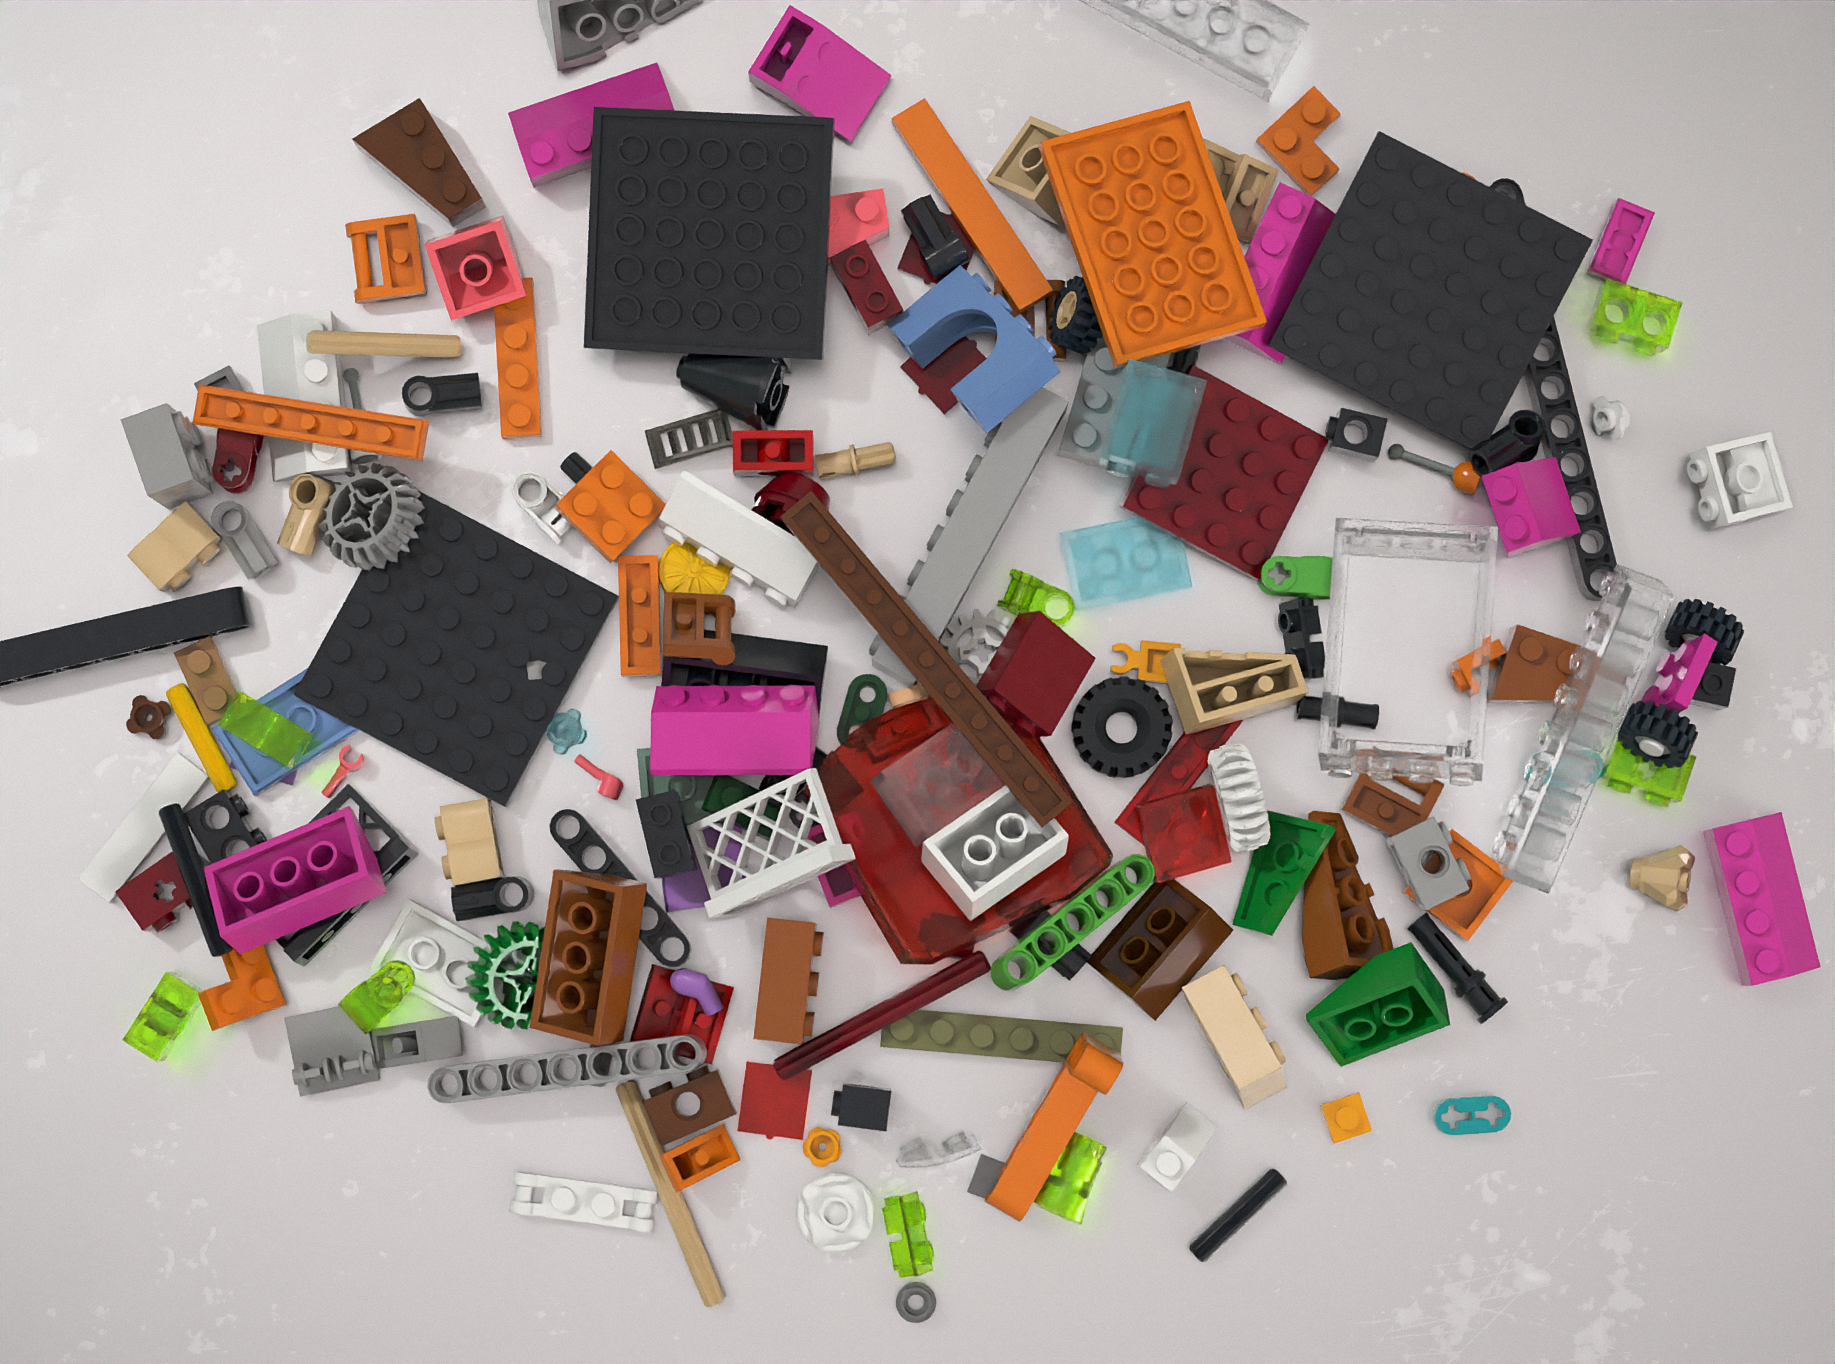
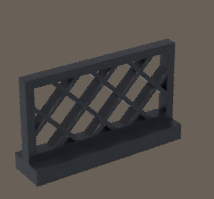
[275,784,418,967]

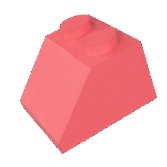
[424,215,527,321]

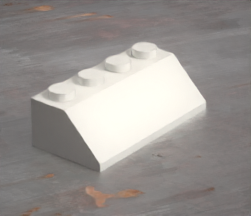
[257,310,353,482]
[659,470,820,608]

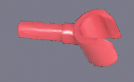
[321,745,363,798]
[574,754,623,800]

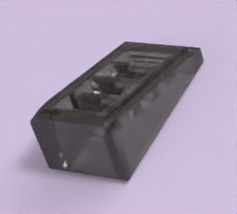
[645,409,733,469]

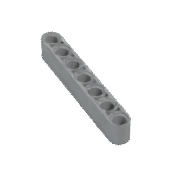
[427,1034,707,1103]

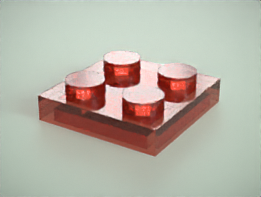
[1135,784,1232,883]

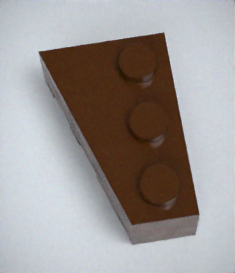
[352,98,486,227]

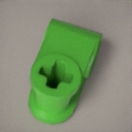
[1257,556,1334,600]

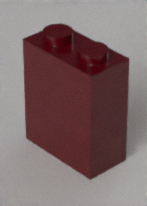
[976,611,1096,739]

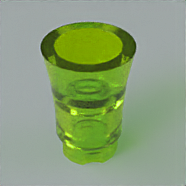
[1033,1132,1107,1225]

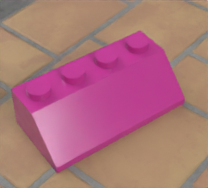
[508,62,674,188]
[1223,182,1335,365]
[650,685,819,775]
[203,806,386,954]
[1703,812,1821,986]

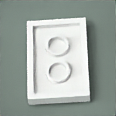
[369,899,511,1027]

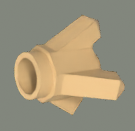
[1630,845,1695,912]

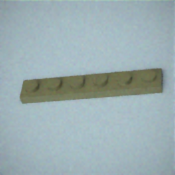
[880,1010,1123,1063]

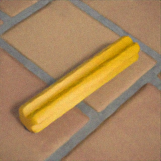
[166,683,237,792]

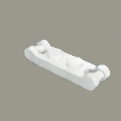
[509,1172,658,1232]

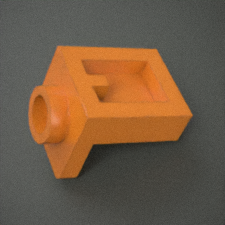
[1450,639,1506,698]

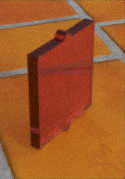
[737,1061,812,1140]

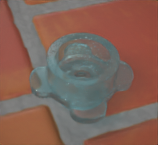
[546,709,587,755]

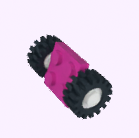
[1617,599,1744,768]

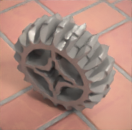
[318,463,425,571]

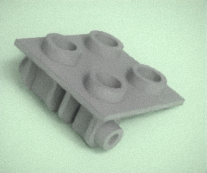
[284,1001,379,1097]

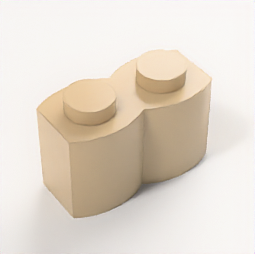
[127,501,222,592]
[435,798,504,886]

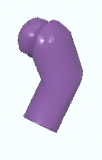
[670,968,724,1016]

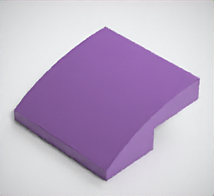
[662,823,747,912]

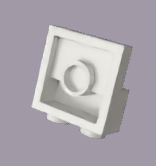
[1687,431,1793,530]

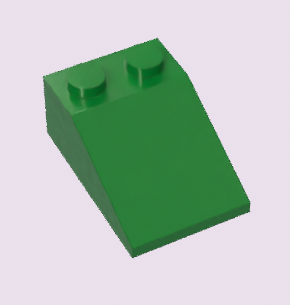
[1306,942,1450,1067]

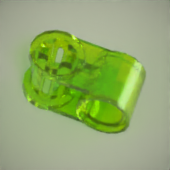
[996,569,1075,628]
[338,960,416,1034]

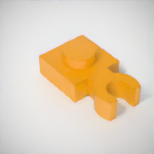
[1110,640,1181,684]

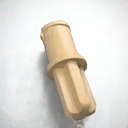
[815,442,896,480]

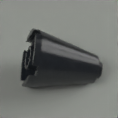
[676,353,792,430]

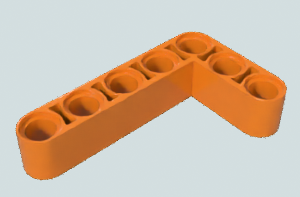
[984,1032,1123,1222]

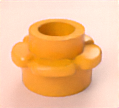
[802,1127,842,1167]

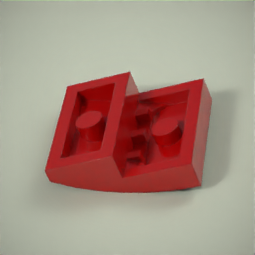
[630,964,734,1065]

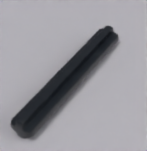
[159,803,233,957]

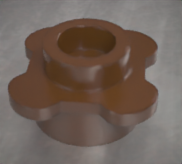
[126,695,171,739]

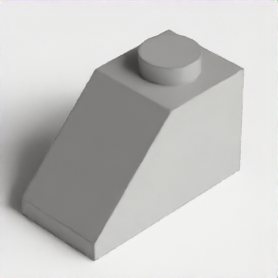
[370,1016,463,1069]

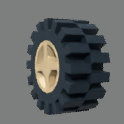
[1048,276,1103,354]

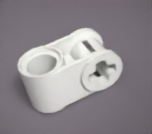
[511,471,572,545]

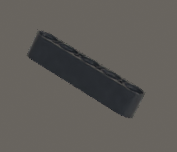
[549,809,692,967]

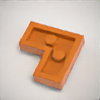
[1256,86,1341,197]
[198,945,286,1031]

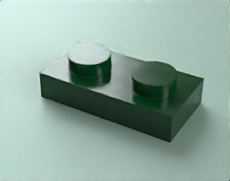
[701,775,781,841]

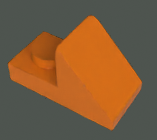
[659,1124,741,1193]

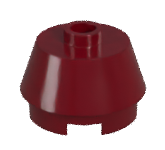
[752,471,830,536]

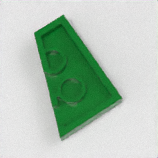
[1232,810,1337,936]

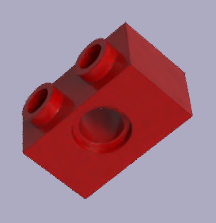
[733,430,814,476]

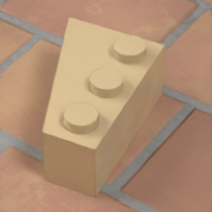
[1160,648,1309,735]
[1182,965,1287,1110]

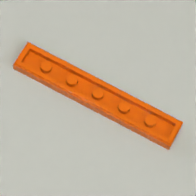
[892,98,1053,314]
[192,384,429,461]

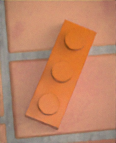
[618,555,661,677]

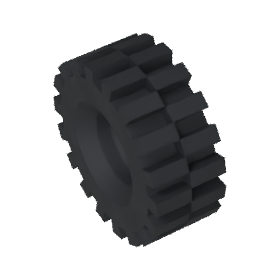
[1071,676,1173,778]

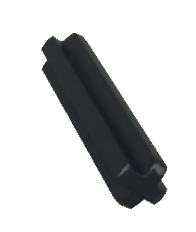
[1189,1169,1287,1262]

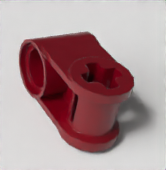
[212,428,264,494]

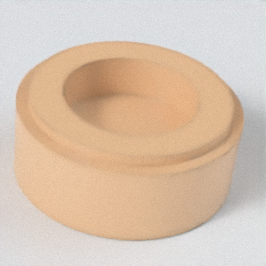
[888,684,930,709]

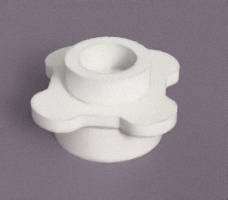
[1592,396,1630,440]

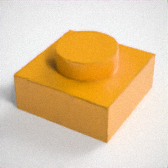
[1320,1092,1372,1144]

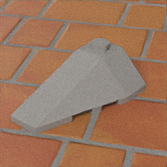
[537,0,703,71]

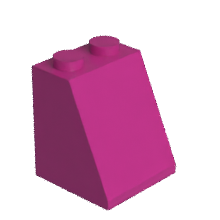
[1482,457,1581,558]

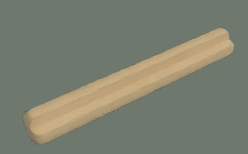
[306,330,461,358]

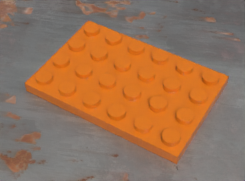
[1038,101,1267,369]

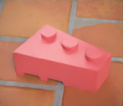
[828,188,889,265]

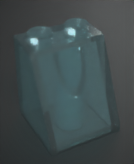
[1099,359,1207,488]

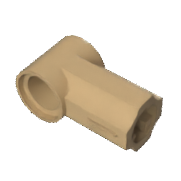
[277,473,336,556]

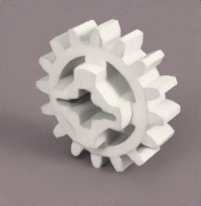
[940,609,1010,686]

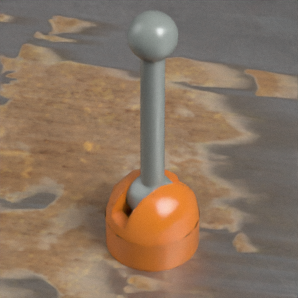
[1389,444,1480,496]

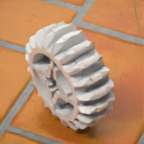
[1207,743,1271,852]

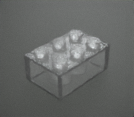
[870,723,1005,847]

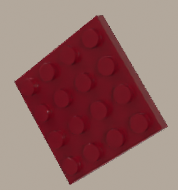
[1119,365,1329,580]

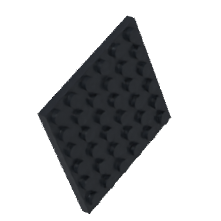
[584,107,835,360]
[1268,131,1593,449]
[294,490,619,807]

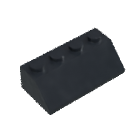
[661,629,828,717]

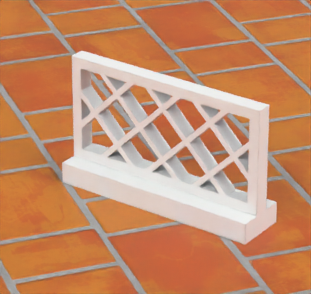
[687,768,856,918]

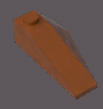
[1302,811,1393,980]

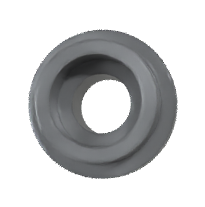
[896,1282,936,1323]

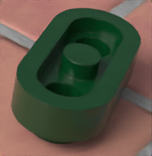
[837,674,888,753]

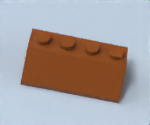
[530,869,647,1046]

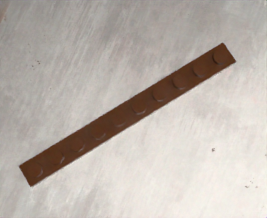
[780,491,1073,828]

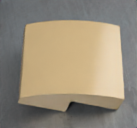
[1203,139,1279,243]

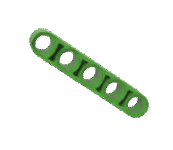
[990,854,1155,991]

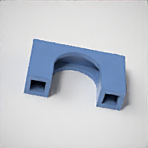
[887,265,1060,433]

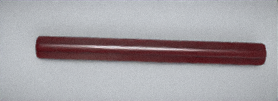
[773,951,991,1080]

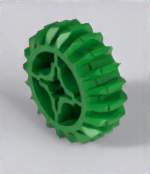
[465,921,545,1030]

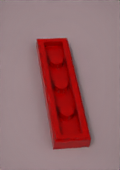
[1114,720,1243,847]

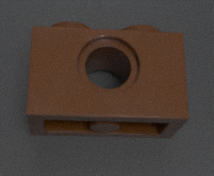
[643,1065,737,1146]

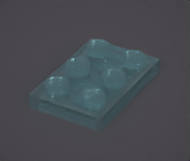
[1059,517,1193,612]

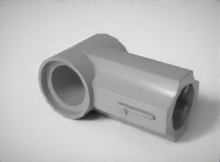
[211,501,278,580]

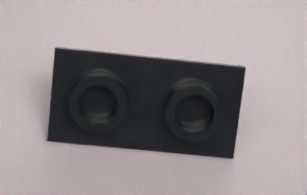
[1278,598,1327,679]

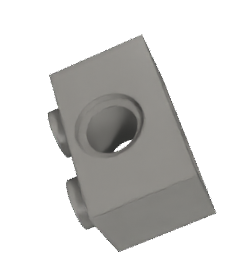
[1386,817,1471,911]

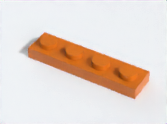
[494,277,542,439]

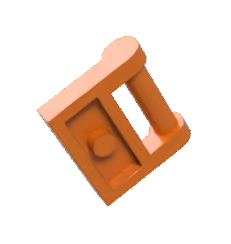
[345,214,426,304]

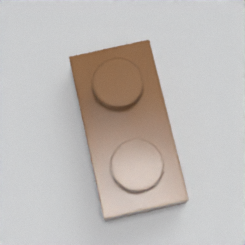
[174,636,244,726]

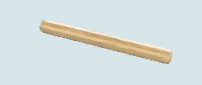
[616,1080,725,1307]

